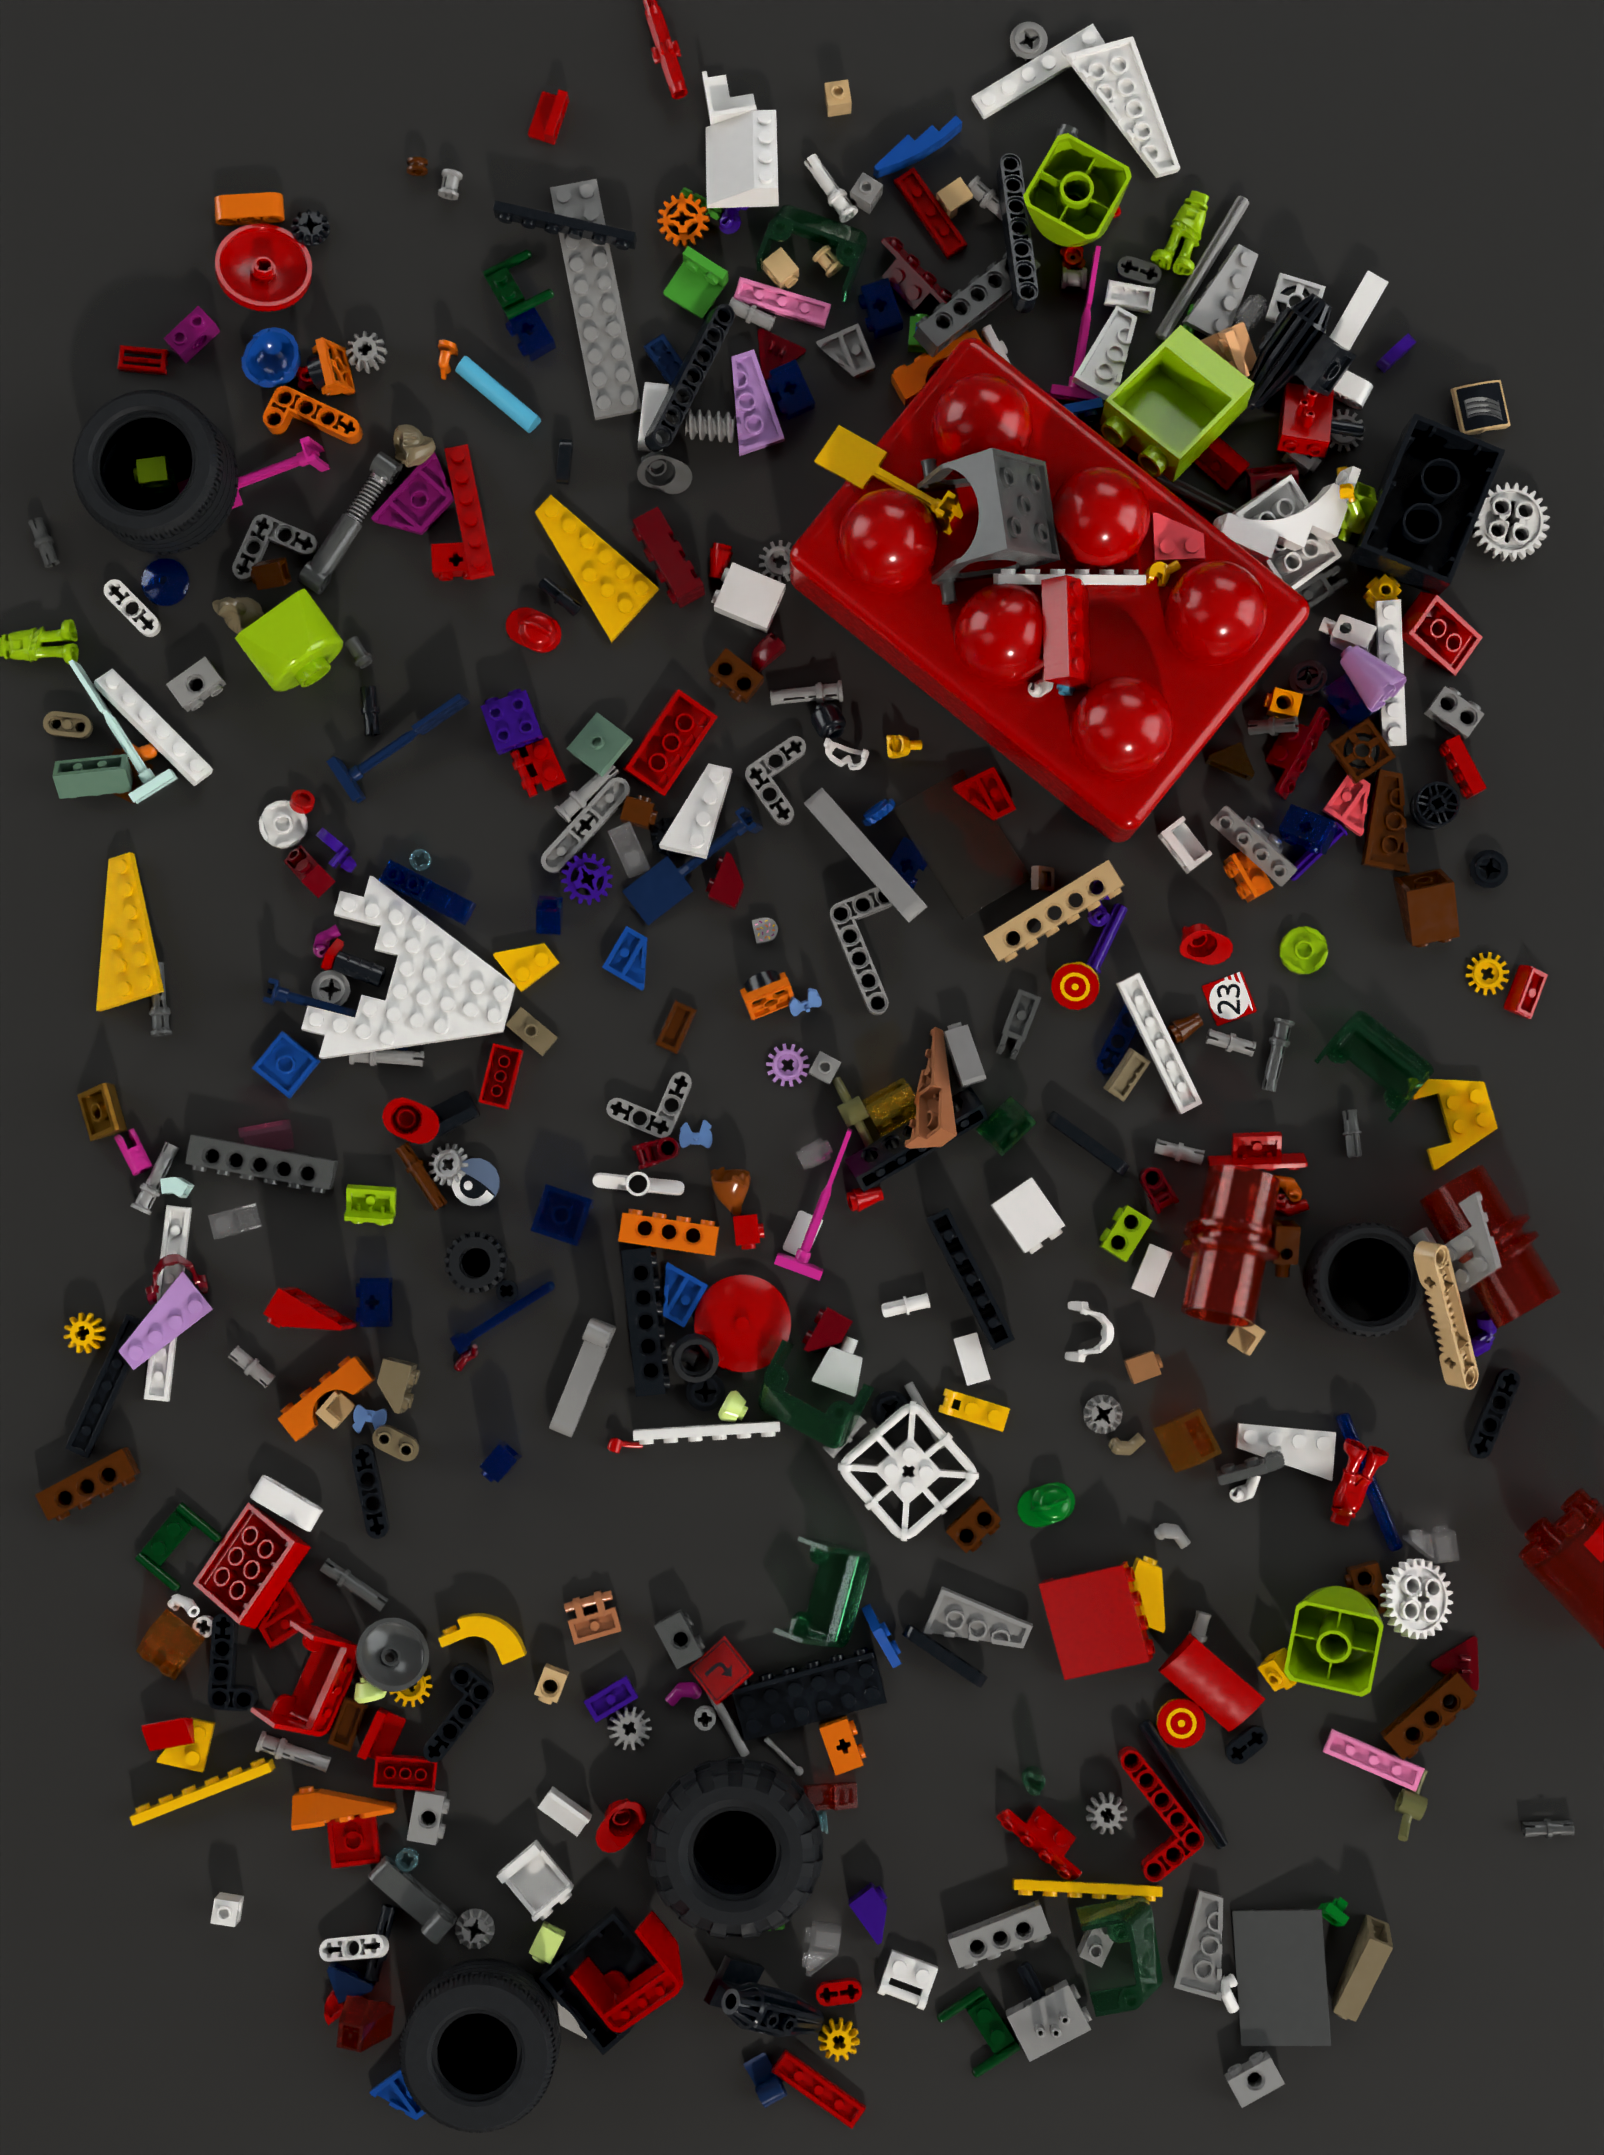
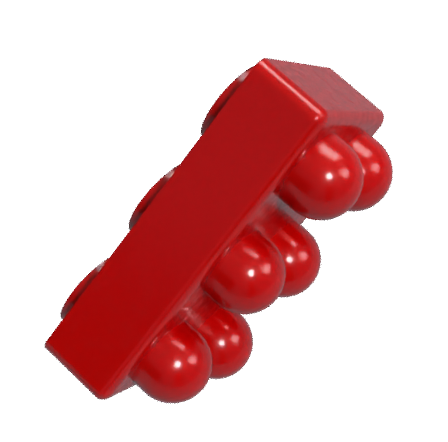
[790,338,1310,842]

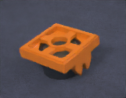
[307,337,356,396]
[740,970,794,1020]

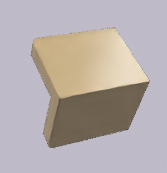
[936,177,973,219]
[1227,1317,1266,1356]
[315,1390,356,1429]

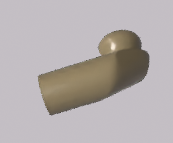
[1108,1433,1146,1455]

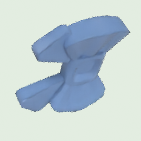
[788,988,822,1016]
[679,1120,713,1149]
[352,1404,387,1433]

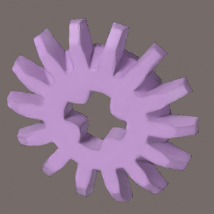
[766,1044,810,1087]

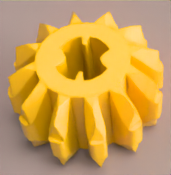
[64,1312,106,1354]
[818,2017,860,2062]

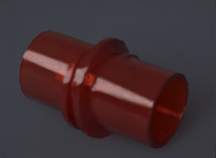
[1181,1165,1280,1327]
[1419,1165,1562,1329]

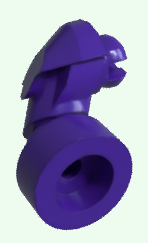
[719,207,749,234]
[1087,880,1110,927]
[1471,1310,1502,1357]

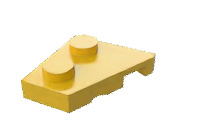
[493,943,559,992]
[157,1718,215,1773]

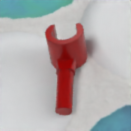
[607,1437,643,1454]

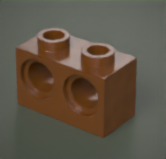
[708,648,764,704]
[945,1496,1002,1553]
[1344,1560,1387,1614]

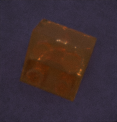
[1153,1407,1222,1473]
[136,1609,205,1681]

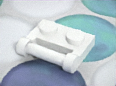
[877,1949,938,2011]

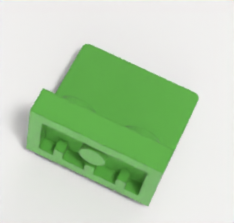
[663,246,729,319]

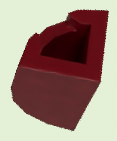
[751,632,786,673]

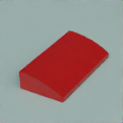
[623,689,718,796]
[1158,1633,1265,1732]

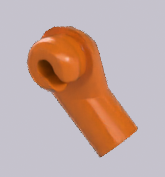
[122,742,159,762]
[1270,1175,1302,1202]

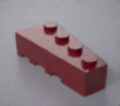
[631,506,705,608]

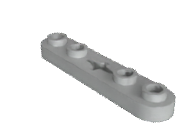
[541,777,630,873]

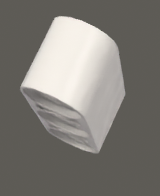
[1302,370,1373,409]
[638,382,669,452]
[250,1475,323,1532]

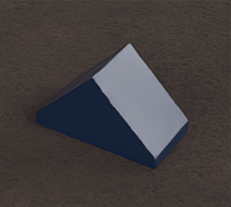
[327,1962,376,2004]

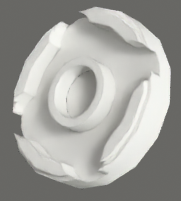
[259,800,308,849]

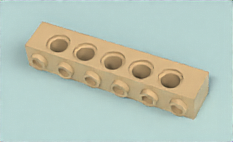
[983,860,1125,963]

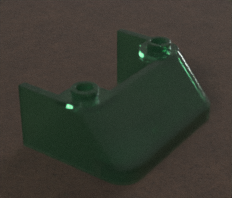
[756,205,867,302]
[1314,1011,1434,1123]
[758,1340,874,1449]
[773,1536,870,1648]
[1076,1897,1163,2017]

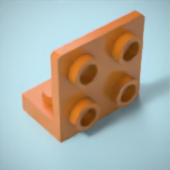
[1223,851,1274,903]

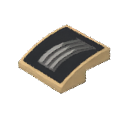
[1451,380,1511,435]

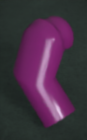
[313,925,341,958]
[665,1682,702,1707]

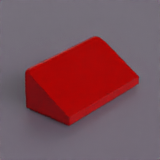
[1504,964,1548,1019]
[141,1718,195,1751]

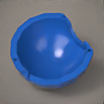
[241,327,301,388]

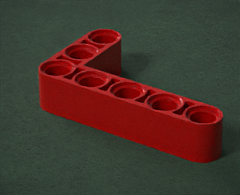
[1118,1746,1204,1882]

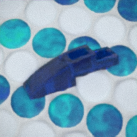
[379,860,477,926]

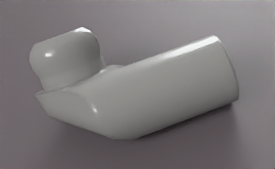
[1154,1523,1191,1549]

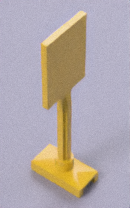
[814,425,963,535]

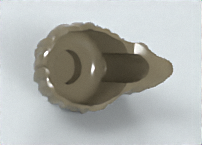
[393,424,436,467]
[212,596,264,634]

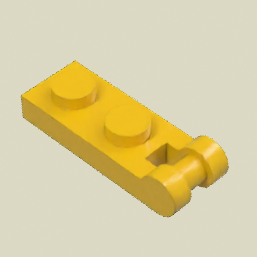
[938,1388,1010,1432]

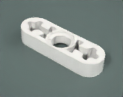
[104,579,161,637]
[319,1934,389,1962]

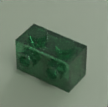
[976,1096,1036,1156]

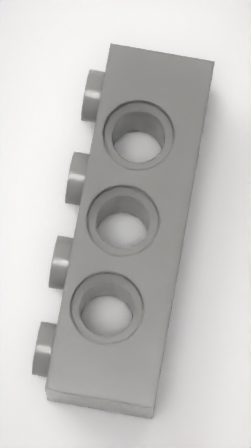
[947,1899,1051,1969]

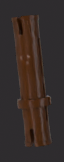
[395,1142,448,1211]

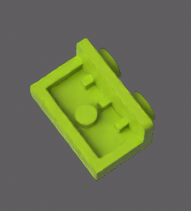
[344,1184,396,1226]

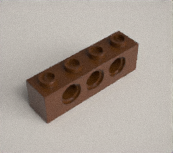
[35,1447,141,1522]
[1380,1669,1477,1760]

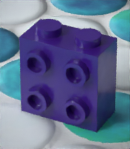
[480,689,544,755]

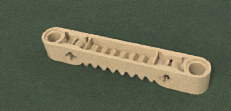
[1414,1241,1479,1390]

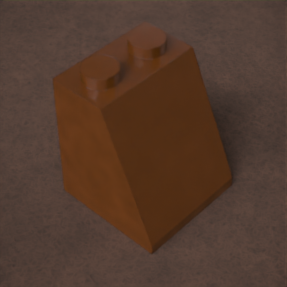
[1393,868,1460,947]

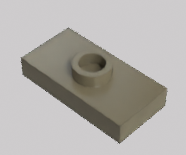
[506,1007,558,1056]
[1103,1048,1150,1102]

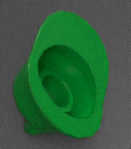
[1017,1482,1075,1528]

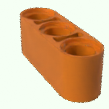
[214,192,285,226]

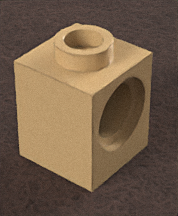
[824,79,852,117]
[762,247,799,289]
[534,1663,569,1705]

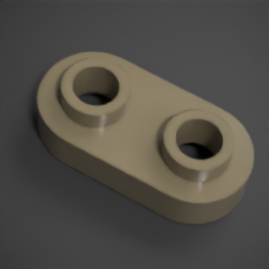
[43,711,93,739]
[372,1424,419,1461]

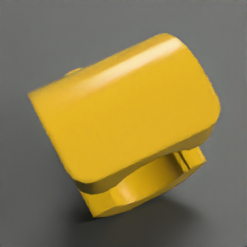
[1144,560,1181,587]
[886,735,922,758]

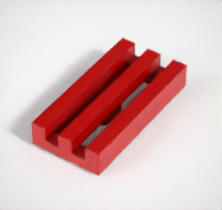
[117,345,169,375]

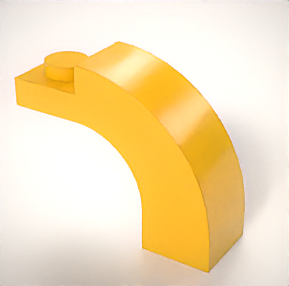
[438,1613,527,1665]

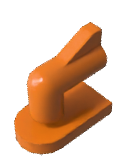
[438,340,459,380]

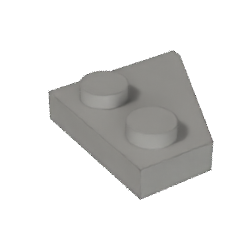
[816,323,877,378]

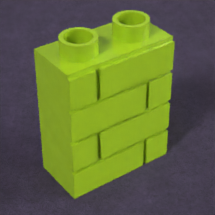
[1100,325,1255,482]

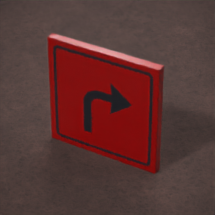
[688,1636,754,1705]

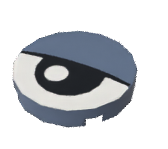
[452,1158,500,1206]

